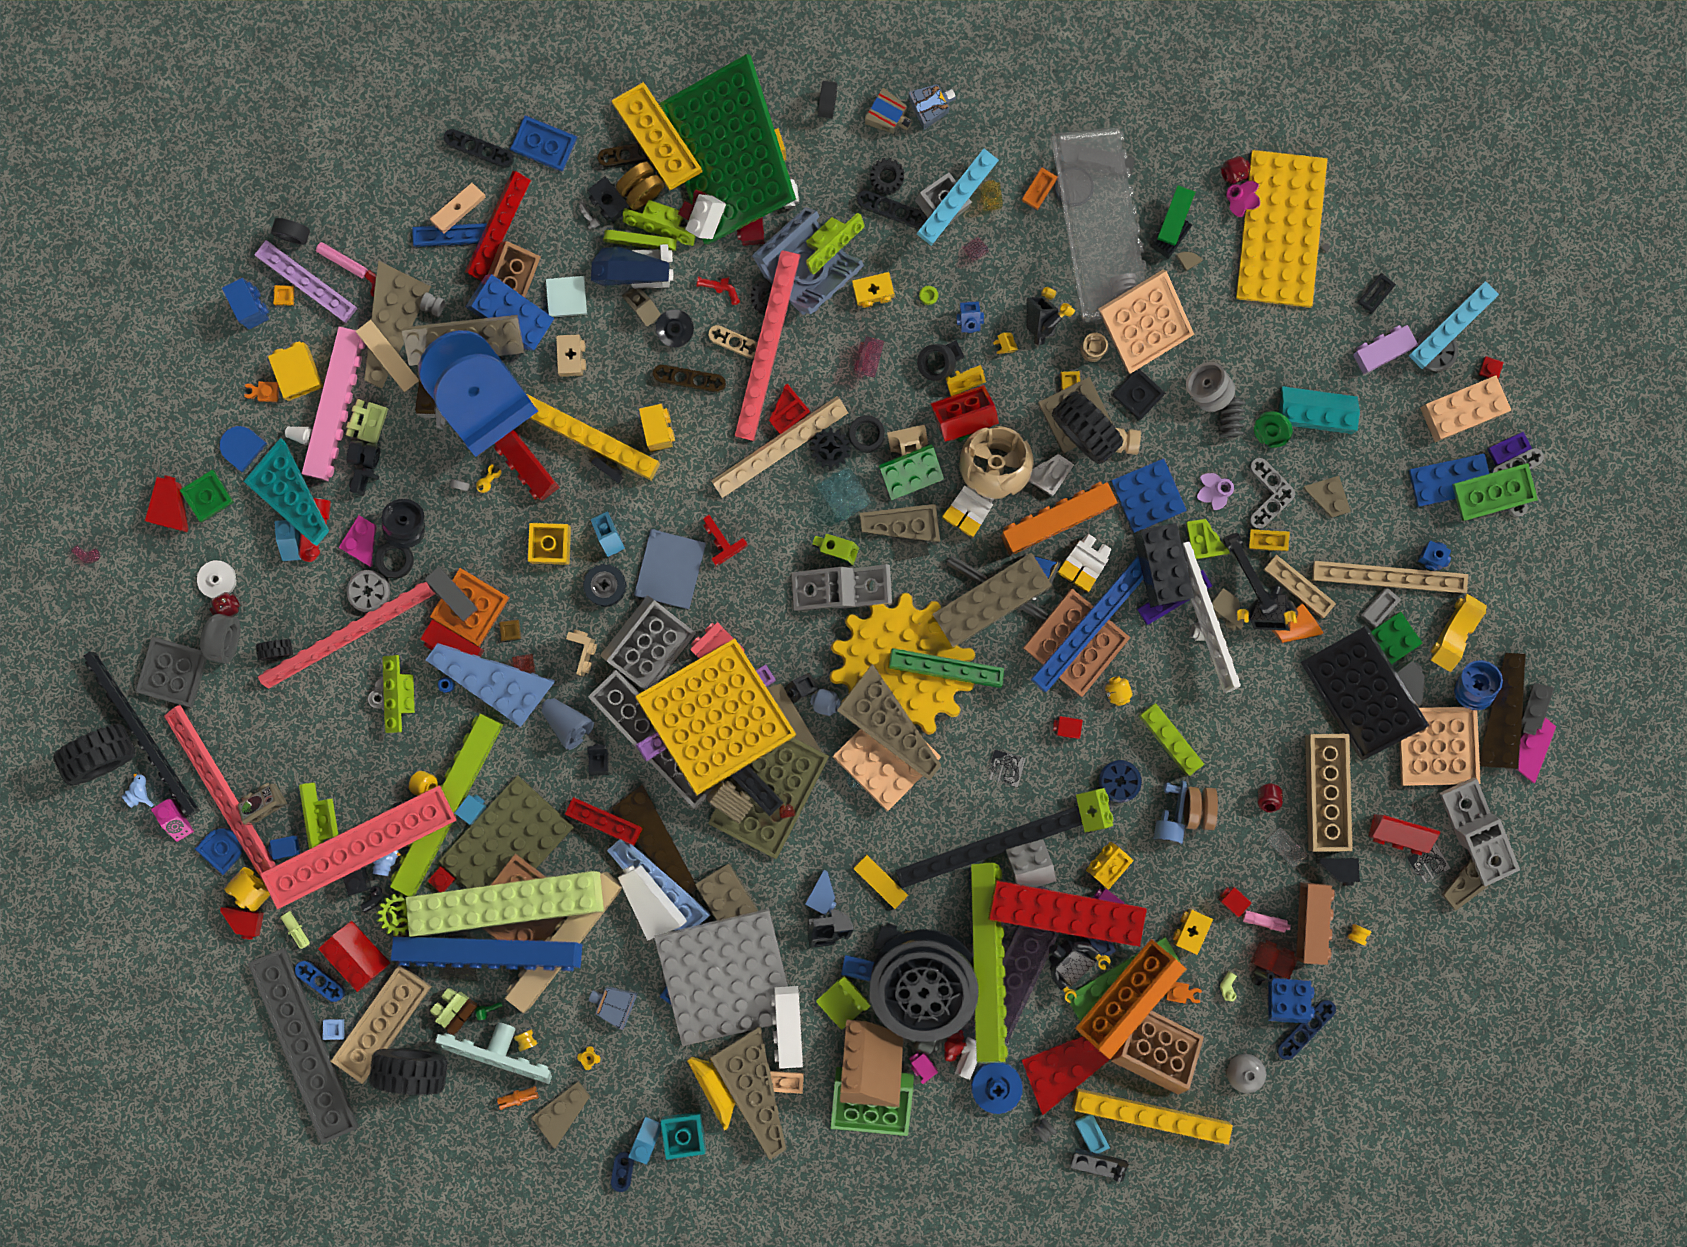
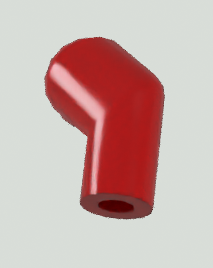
[364,270,377,297]

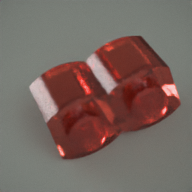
[1251,940,1298,979]

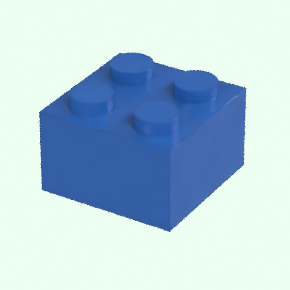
[222,278,269,329]

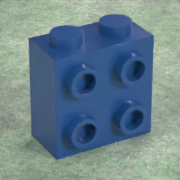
[1268,978,1314,1023]

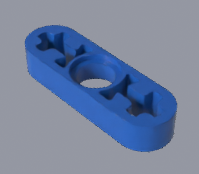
[295,960,345,1002]

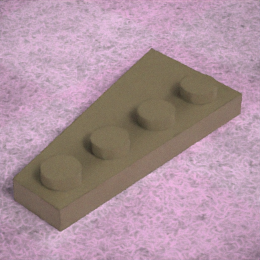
[860,504,940,543]
[767,684,821,751]

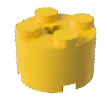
[224,867,270,912]

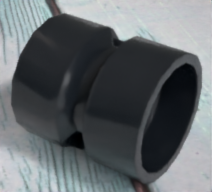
[347,439,381,469]

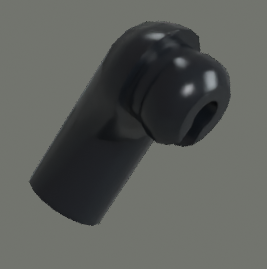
[360,886,383,913]
[1251,968,1275,986]

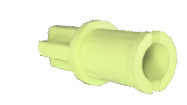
[280,911,310,949]

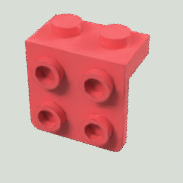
[690,622,744,659]

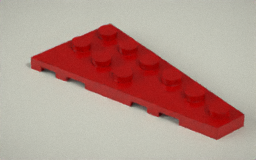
[1021,1036,1110,1115]

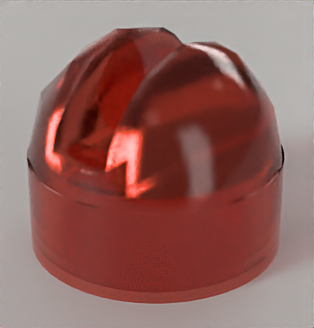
[779,804,795,819]

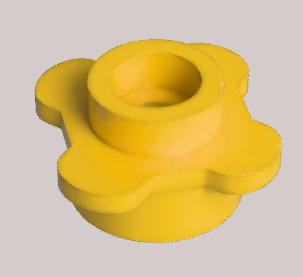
[577,1046,601,1070]

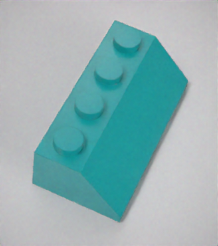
[1278,386,1360,434]

